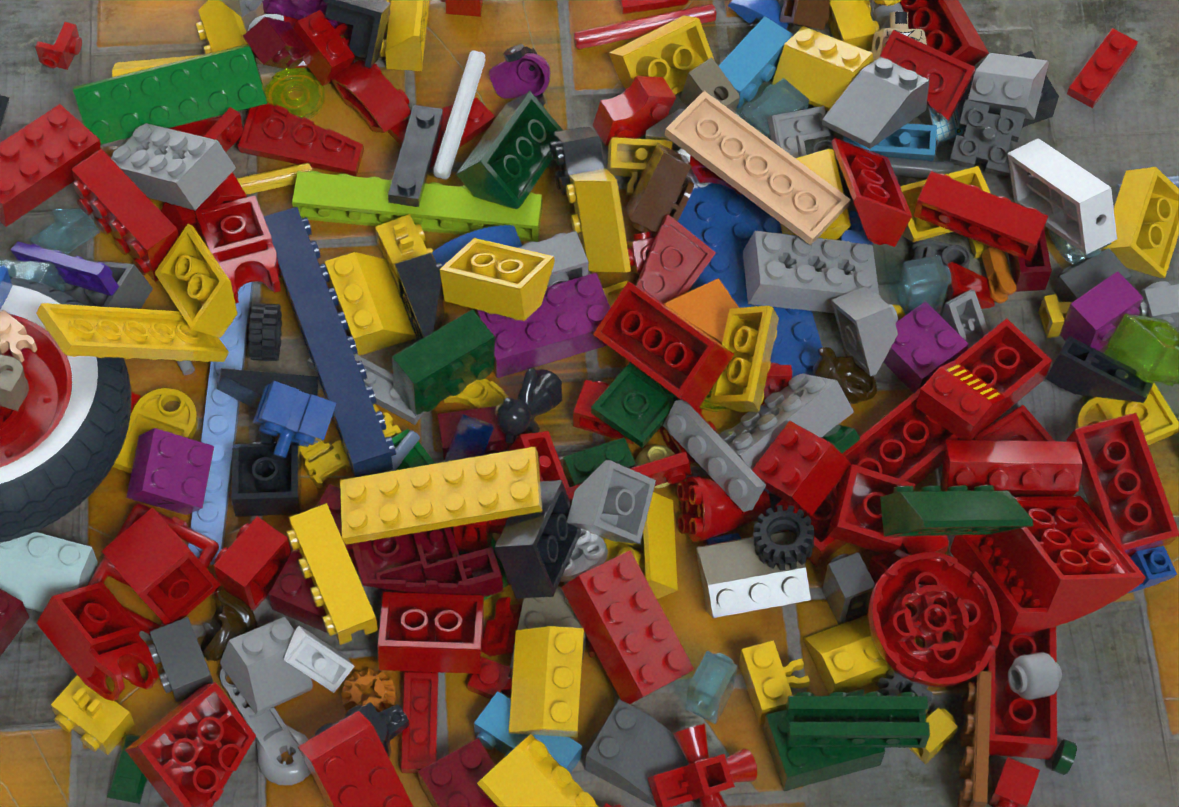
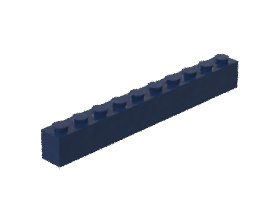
[264,207,396,477]

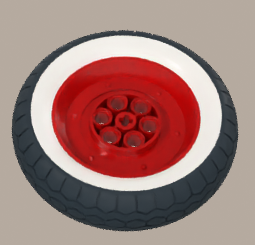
[0,277,132,543]

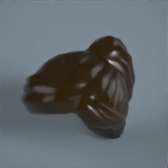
[811,347,877,404]
[200,586,258,662]

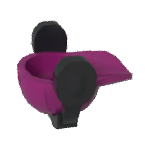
[489,44,551,106]

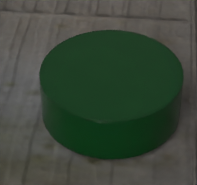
[1052,739,1077,775]

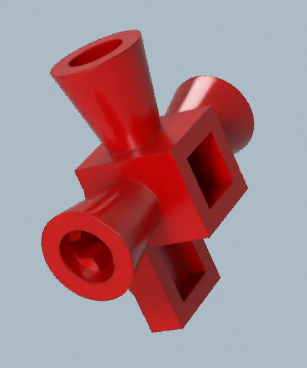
[648,723,757,807]

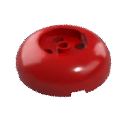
[868,552,1001,687]

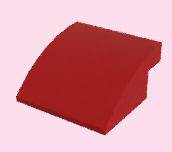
[950,496,1145,634]

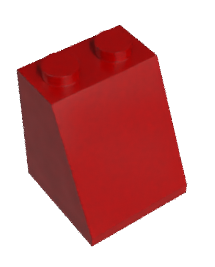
[101,507,221,625]

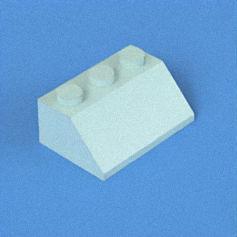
[0,532,98,612]

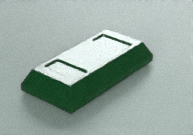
[106,733,147,804]

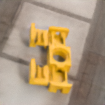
[300,404,401,488]

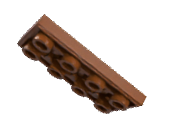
[958,671,992,807]

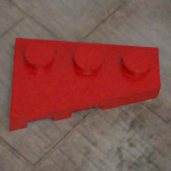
[880,30,975,123]

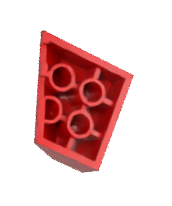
[125,682,256,807]

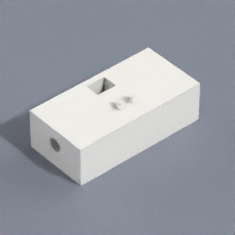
[1008,138,1117,255]

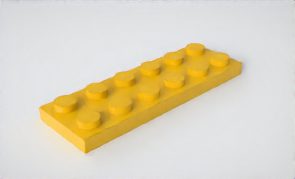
[36,303,229,362]
[340,447,542,545]

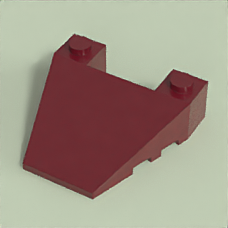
[351,527,504,597]

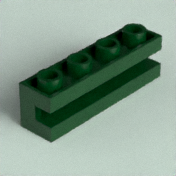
[786,692,930,748]

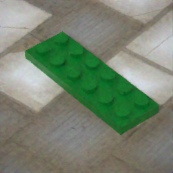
[73,44,268,145]

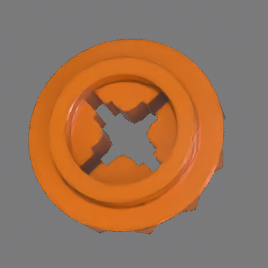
[341,667,396,712]

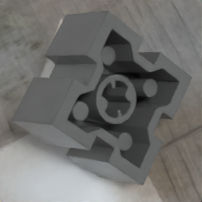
[950,100,1025,177]

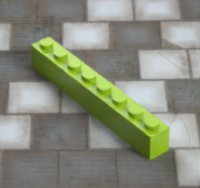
[292,171,542,242]

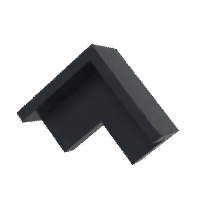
[323,0,391,68]

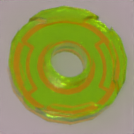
[265,68,325,119]

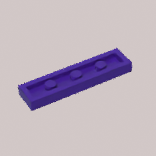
[11,241,119,296]

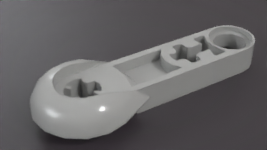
[220,667,311,785]

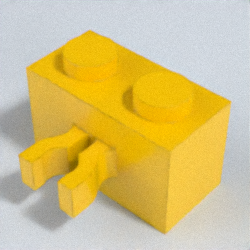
[607,137,673,195]
[375,214,436,286]
[739,640,810,725]
[51,675,135,755]

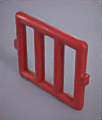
[87,503,219,636]

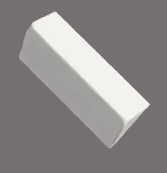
[284,626,355,693]

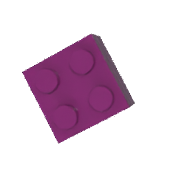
[1060,271,1144,353]
[883,301,969,393]
[126,428,214,515]

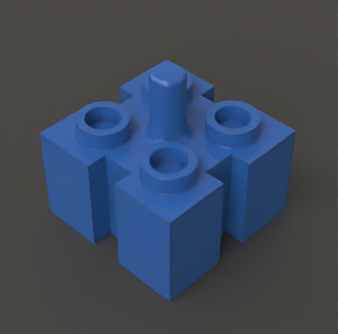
[253,381,336,458]

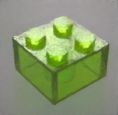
[1107,313,1179,386]

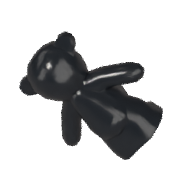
[495,368,563,444]

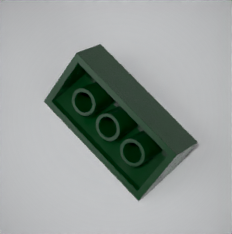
[456,91,563,209]
[880,485,1033,537]

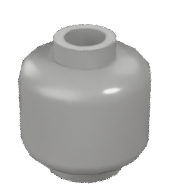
[1008,652,1062,700]

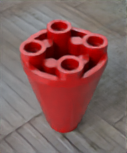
[677,476,771,542]

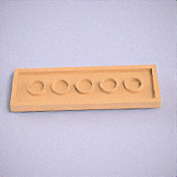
[664,91,851,245]

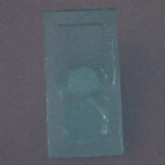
[30,209,100,255]

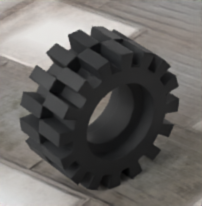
[249,303,282,361]
[753,505,814,570]

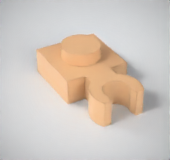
[0,310,37,363]

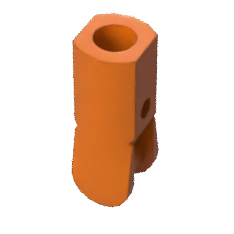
[981,246,1017,304]

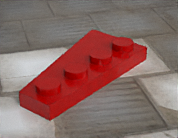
[238,102,364,176]

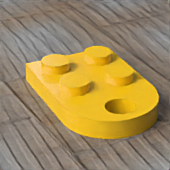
[1076,375,1179,445]
[112,388,198,473]

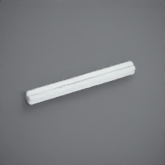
[433,50,486,179]

